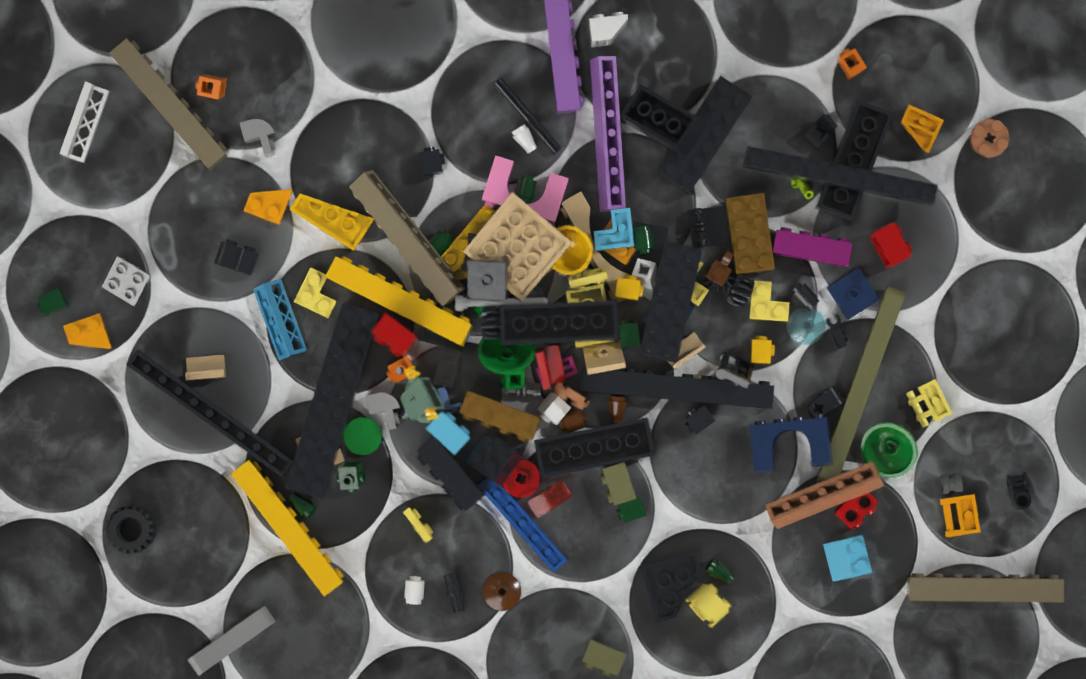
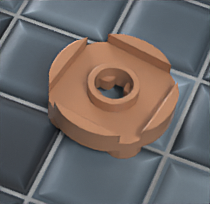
[970,119,1009,158]
[553,382,590,410]

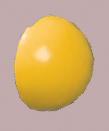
[552,225,594,275]

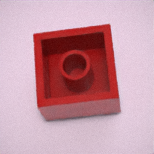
[869,222,913,270]

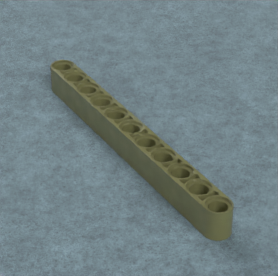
[816,286,906,483]

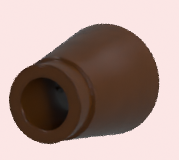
[608,395,627,423]

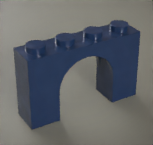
[750,415,833,473]

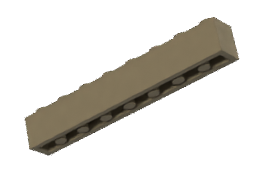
[109,38,227,171]
[349,170,466,306]
[907,573,1064,602]

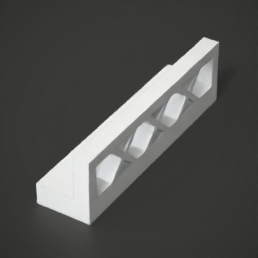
[59,82,110,163]

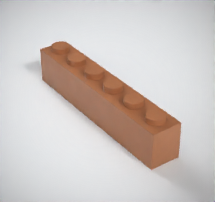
[766,462,884,529]

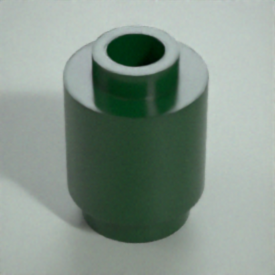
[515,175,537,204]
[633,226,655,254]
[429,230,453,256]

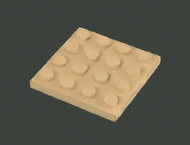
[463,192,572,301]

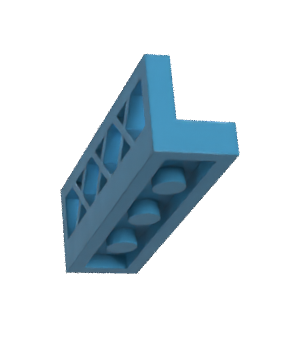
[253,279,307,361]

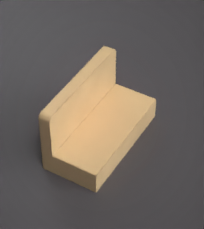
[668,332,706,370]
[185,355,226,381]

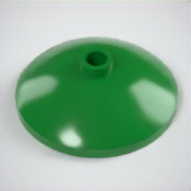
[478,337,536,374]
[861,422,918,478]

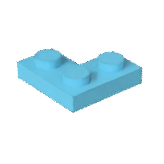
[594,208,635,251]

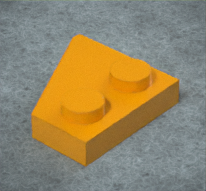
[900,105,944,154]
[243,189,293,225]

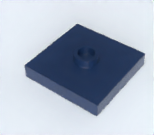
[826,268,880,320]

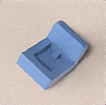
[438,387,462,414]

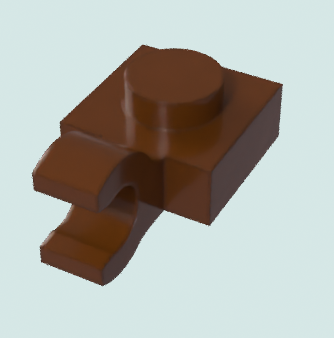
[706,251,734,287]

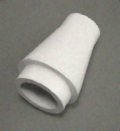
[512,124,537,154]

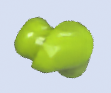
[791,178,814,199]

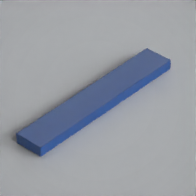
[478,478,568,573]

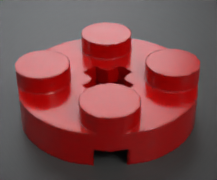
[503,459,540,498]

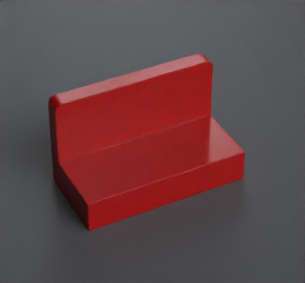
[536,344,565,390]

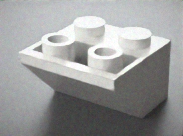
[589,12,628,47]

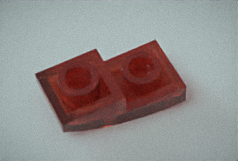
[527,480,572,518]

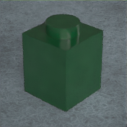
[37,288,69,316]
[618,320,641,349]
[616,497,646,523]

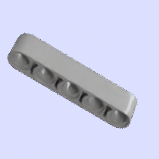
[188,606,276,676]

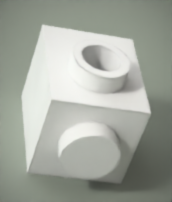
[632,258,658,289]
[536,392,571,425]

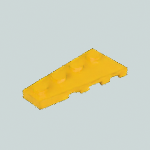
[289,194,375,251]
[441,205,496,273]

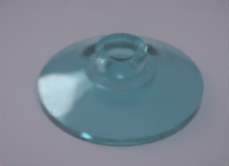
[787,307,825,345]

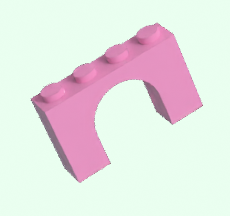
[482,155,569,224]

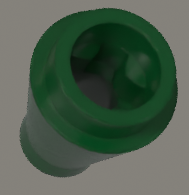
[288,492,317,519]
[705,558,734,585]

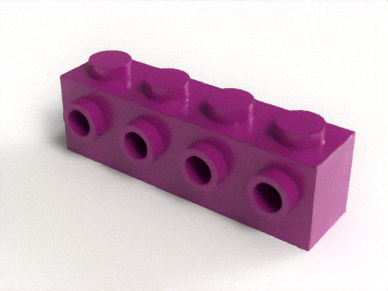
[772,227,853,267]

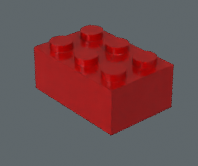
[372,313,419,358]

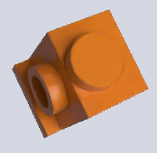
[837,48,867,80]
[196,74,227,99]
[386,356,416,384]

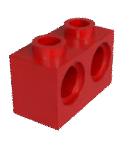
[833,493,878,529]

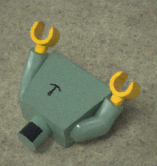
[399,365,445,423]

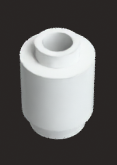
[404,576,425,604]

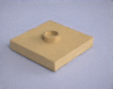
[582,340,626,374]

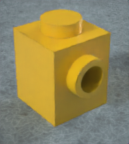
[615,275,644,301]
[750,336,775,364]

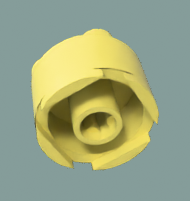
[686,583,731,628]

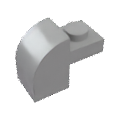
[240,119,276,157]
[366,393,401,430]

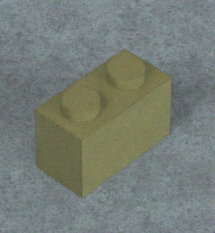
[600,462,636,506]
[582,639,626,677]

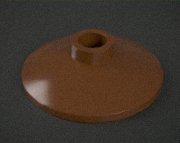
[483,572,521,611]

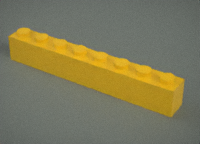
[325,256,474,347]
[231,460,344,596]

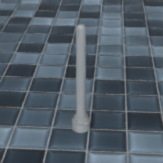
[455,295,548,311]

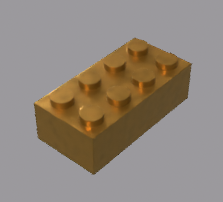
[724,193,775,276]
[460,391,541,442]

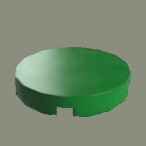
[344,417,382,455]

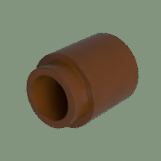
[559,410,587,433]

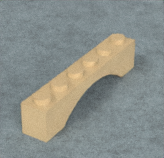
[560,192,629,303]

